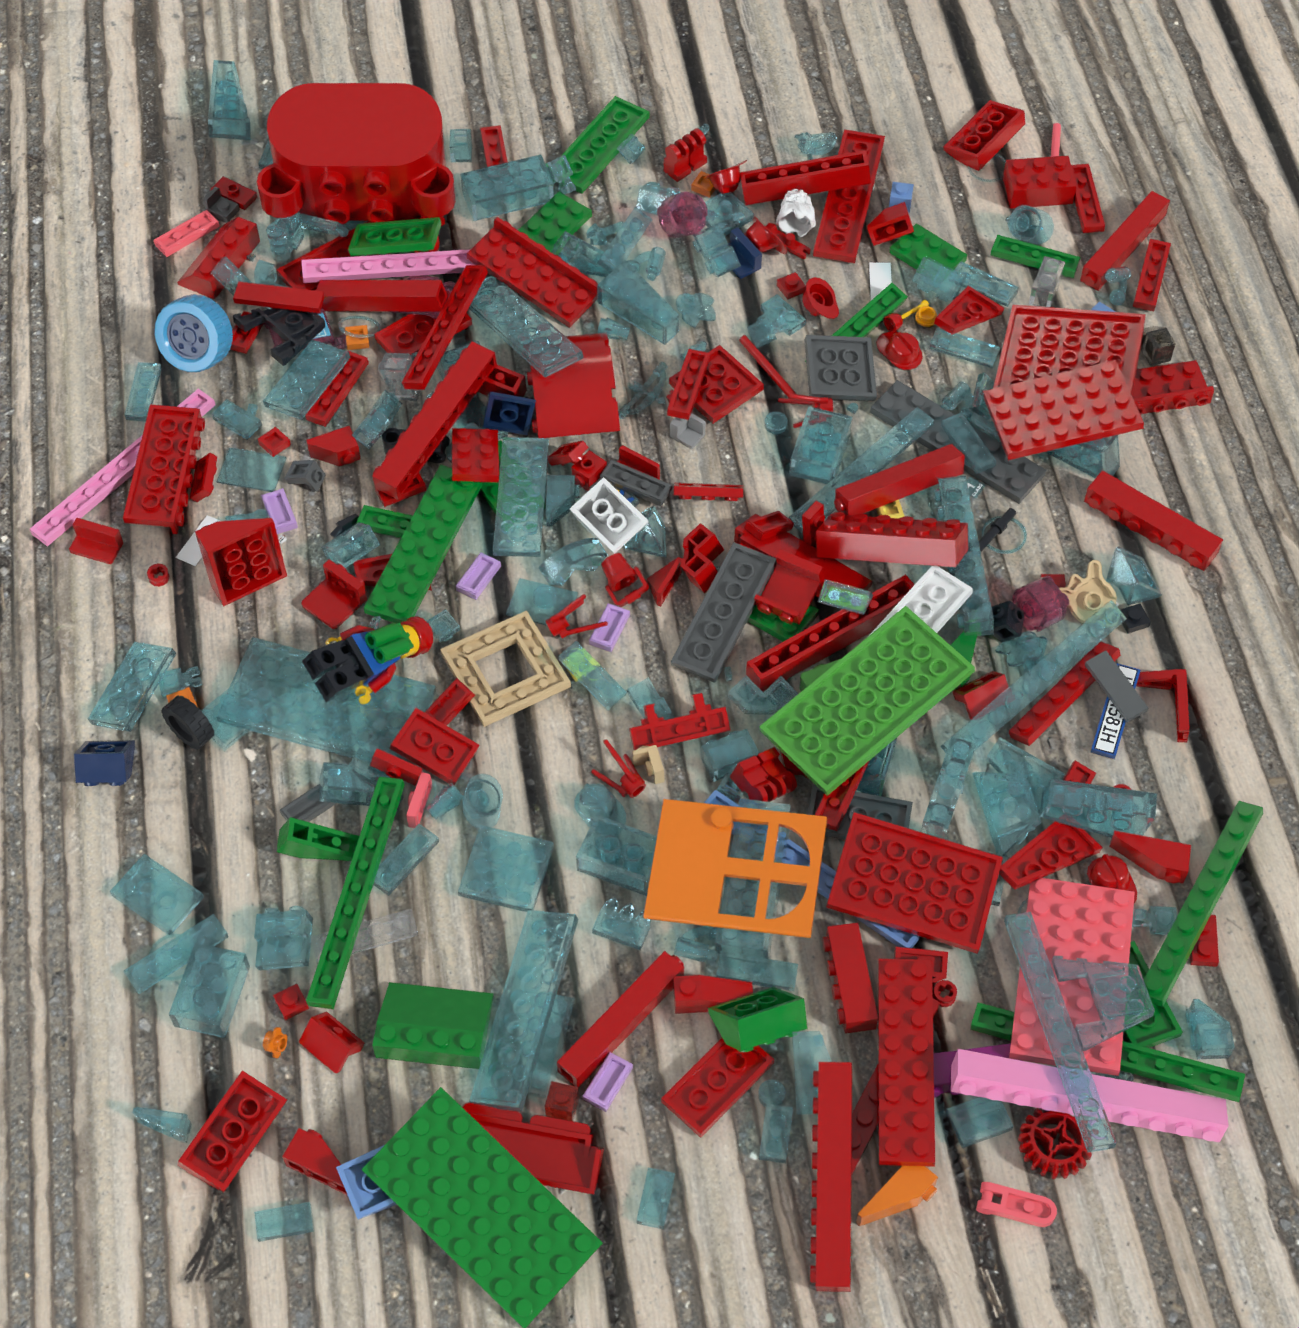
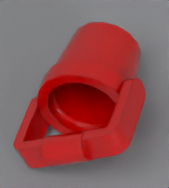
[601,553,649,607]

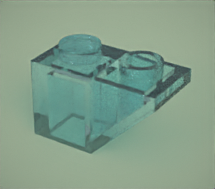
[1186,999,1235,1060]

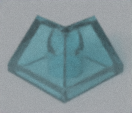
[1106,546,1162,605]

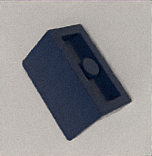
[717,227,762,279]

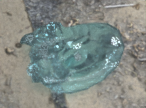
[795,132,837,155]

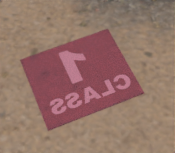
[329,333,347,352]

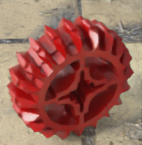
[1018,1108,1094,1179]

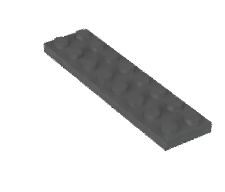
[870,380,1046,504]

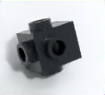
[987,600,1025,642]

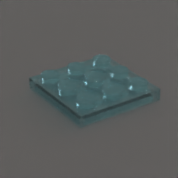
[458,825,554,914]

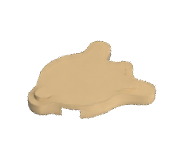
[1051,560,1117,629]

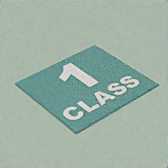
[960,477,986,498]

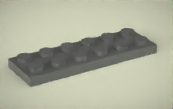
[671,542,777,683]

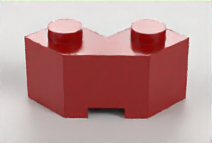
[680,523,724,593]

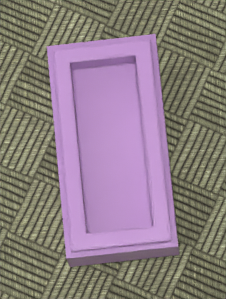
[261,489,298,534]
[456,552,501,600]
[589,603,630,652]
[582,1052,633,1112]

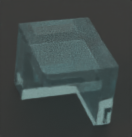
[449,129,472,162]

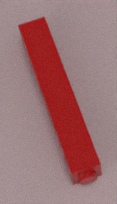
[1080,191,1170,291]
[315,280,448,312]
[834,444,965,516]
[557,951,684,1089]

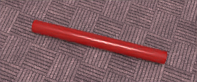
[739,335,796,399]

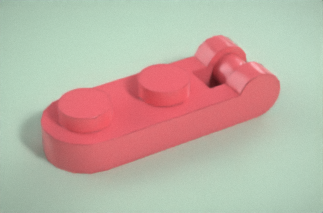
[976,1182,1057,1227]

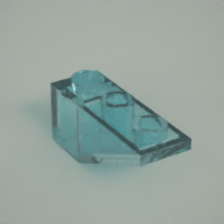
[352,390,403,450]

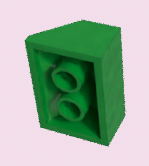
[708,987,808,1052]

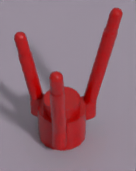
[778,394,833,428]
[545,594,608,639]
[591,739,646,798]

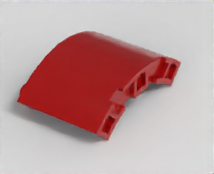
[523,333,620,439]

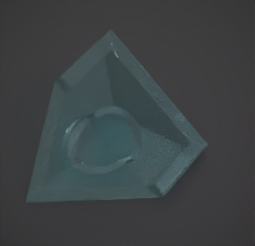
[624,506,666,558]

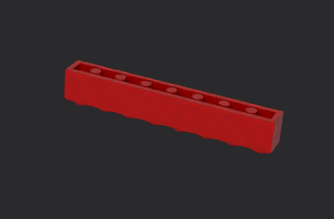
[372,341,497,500]
[746,574,915,695]
[810,1062,852,1292]

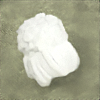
[776,189,816,237]

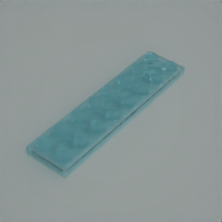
[469,276,584,377]
[469,910,579,1112]

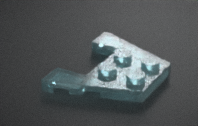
[1052,956,1155,1051]

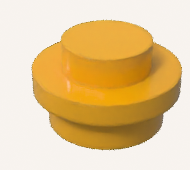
[915,306,937,327]

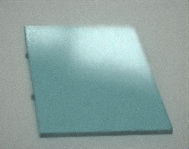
[217,448,287,492]
[506,578,578,626]

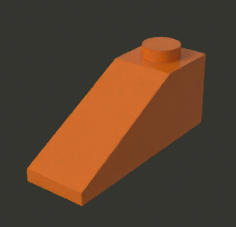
[856,1166,938,1226]

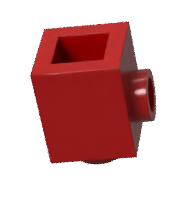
[571,450,607,491]

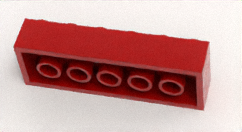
[816,512,968,567]

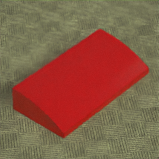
[943,100,1026,171]
[178,1070,287,1192]

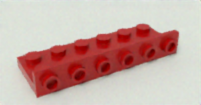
[466,217,600,328]
[1132,360,1214,415]
[123,404,205,534]

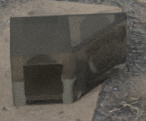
[1140,326,1176,366]

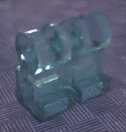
[266,212,304,263]

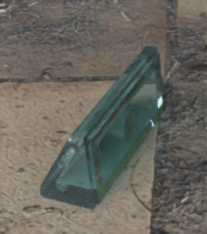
[818,579,873,615]

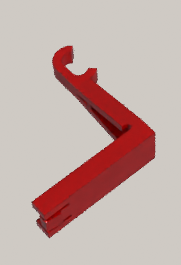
[1136,669,1190,743]

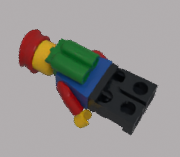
[302,616,433,704]

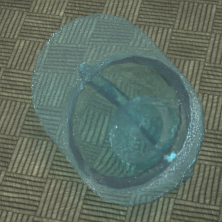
[1005,205,1054,244]
[462,774,503,830]
[574,783,626,836]

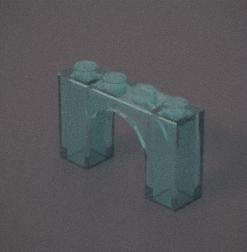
[921,736,976,840]

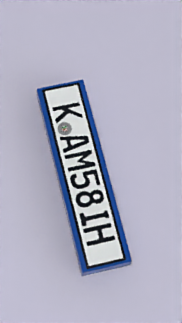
[1091,663,1141,759]

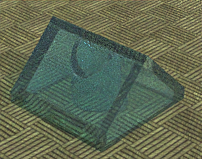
[857,738,897,796]

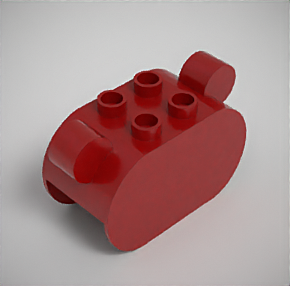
[257,83,456,225]

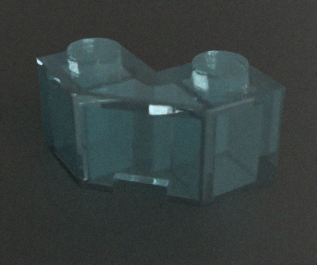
[692,224,741,277]
[728,675,798,715]

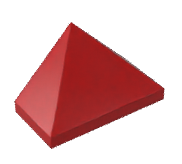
[647,557,682,607]

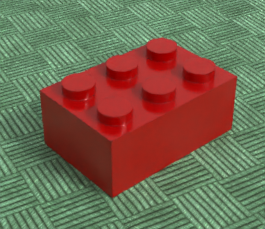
[1003,155,1077,209]

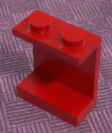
[754,549,825,625]

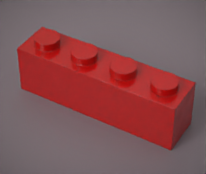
[822,923,878,1034]

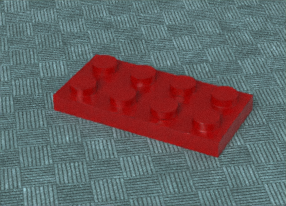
[374,294,472,367]
[661,1038,775,1138]

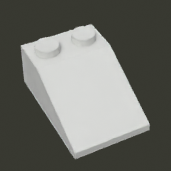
[570,477,649,554]

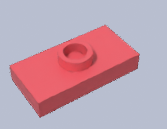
[406,772,433,829]

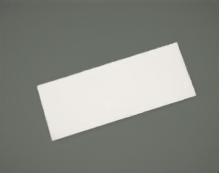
[869,262,892,300]
[176,515,220,566]

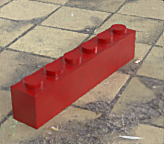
[740,150,871,206]
[1084,470,1223,571]

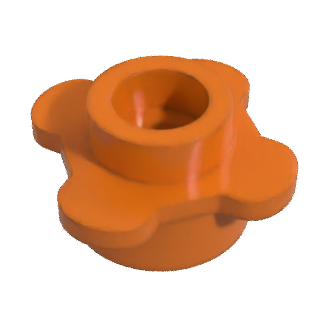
[263,1027,288,1059]

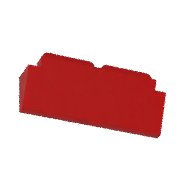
[734,514,873,599]
[462,1102,604,1195]

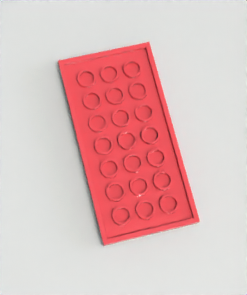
[1009,878,1135,1076]

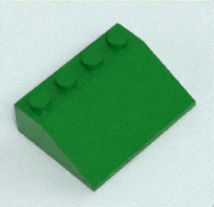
[372,982,494,1069]

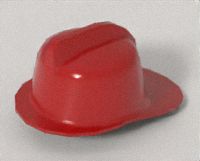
[705,160,747,194]
[744,216,787,254]
[802,277,839,319]
[876,331,923,370]
[1087,854,1138,903]

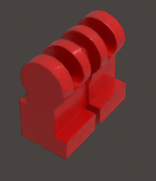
[663,128,707,182]
[730,747,797,807]

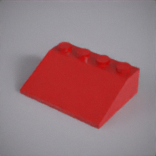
[195,518,287,607]

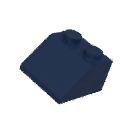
[483,392,536,436]
[74,740,135,786]

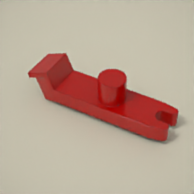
[765,223,811,259]

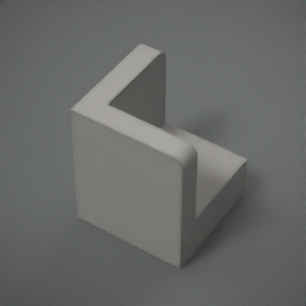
[670,413,706,449]

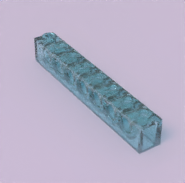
[934,475,994,636]

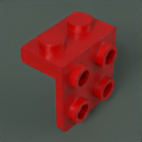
[301,559,367,629]

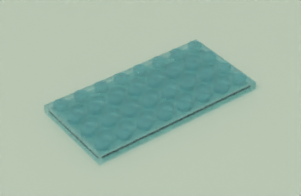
[216,637,436,763]

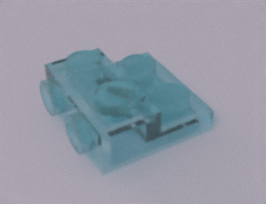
[254,906,313,970]

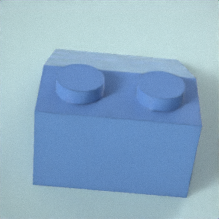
[336,1145,397,1220]

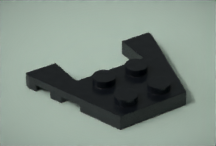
[233,308,326,366]

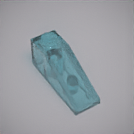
[551,231,621,279]

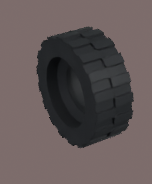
[161,695,215,750]

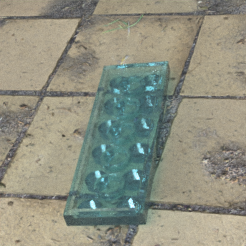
[493,437,549,557]

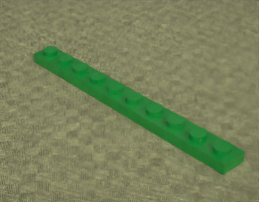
[306,777,405,1010]
[1137,801,1263,1007]
[970,1002,1245,1102]

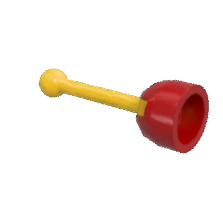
[884,300,929,332]

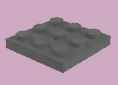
[804,335,877,401]

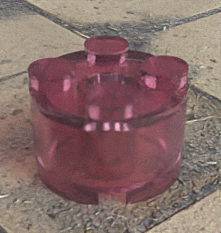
[657,192,708,238]
[1012,576,1069,632]

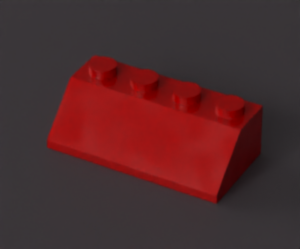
[177,217,260,299]

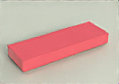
[153,210,220,257]

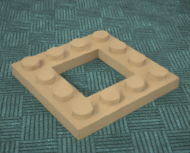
[440,610,571,727]

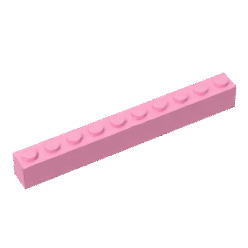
[951,1049,1229,1142]

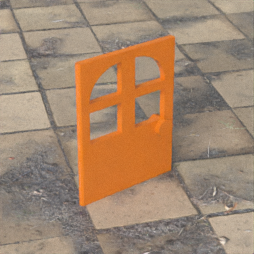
[644,799,827,938]

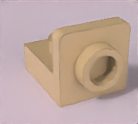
[632,745,665,784]

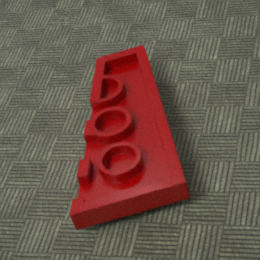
[999,813,1103,890]

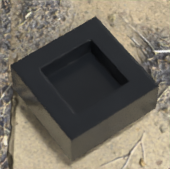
[1117,603,1151,634]

